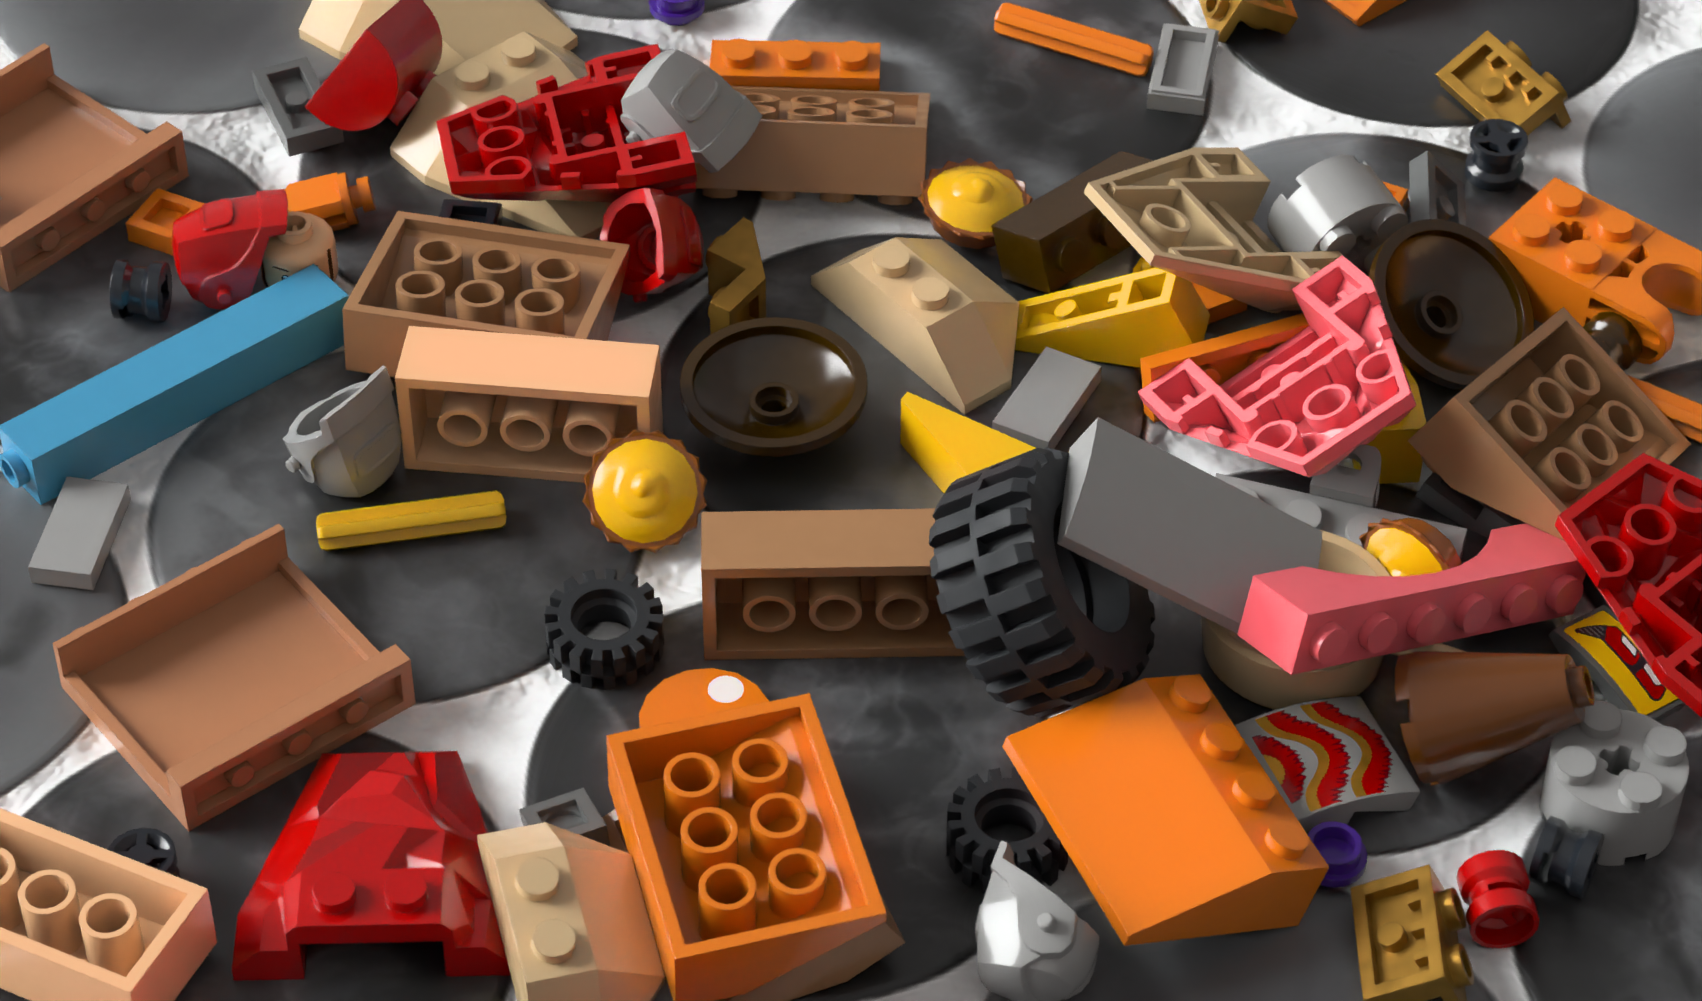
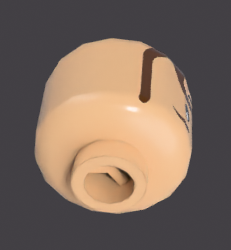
[260,211,339,288]

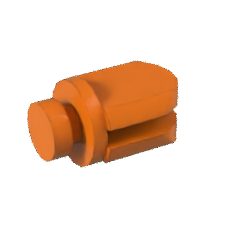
[285,172,376,231]

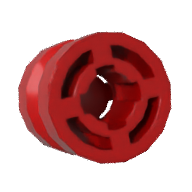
[1456,850,1540,949]

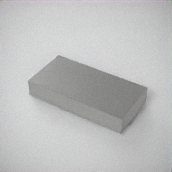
[1147,23,1219,116]
[992,346,1102,449]
[28,477,131,590]

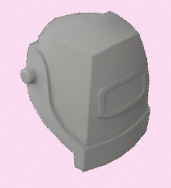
[620,49,762,173]
[282,366,401,497]
[975,840,1099,1001]

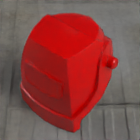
[600,188,705,303]
[172,189,288,309]

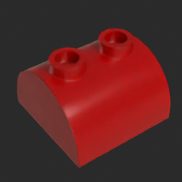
[305,0,443,131]

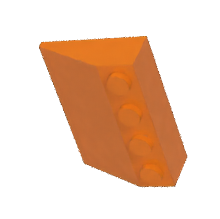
[1002,674,1329,946]
[606,693,887,1001]

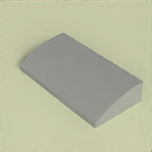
[1057,417,1323,634]

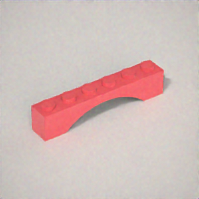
[1237,523,1586,675]

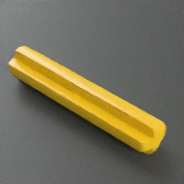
[316,490,506,551]

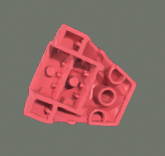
[1138,255,1416,477]

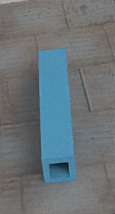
[0,264,349,505]

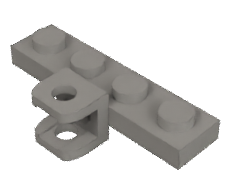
[1215,445,1467,559]

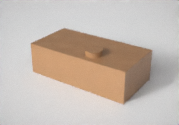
[701,508,965,660]

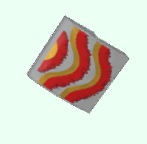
[1235,696,1421,832]

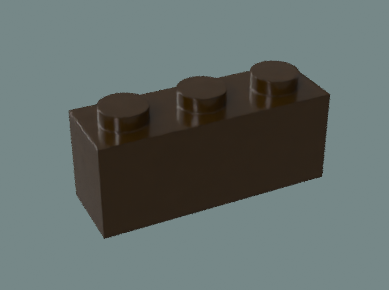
[991,151,1154,293]

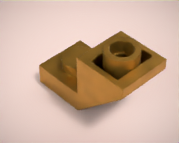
[706,217,766,334]

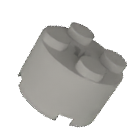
[1267,154,1408,274]
[1539,701,1689,866]

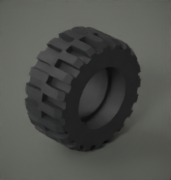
[929,447,1155,718]

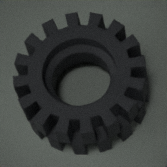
[544,569,664,690]
[946,768,1068,894]

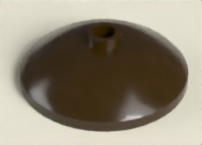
[1369,219,1534,390]
[680,317,868,457]

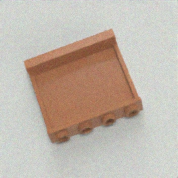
[0,43,189,293]
[53,524,416,832]

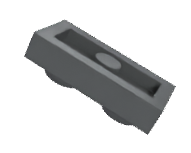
[252,57,344,157]
[1408,150,1466,226]

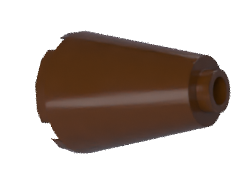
[1395,651,1595,786]

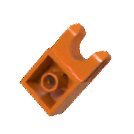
[1488,177,1702,364]

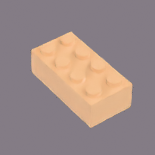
[395,326,663,483]
[0,808,217,1001]

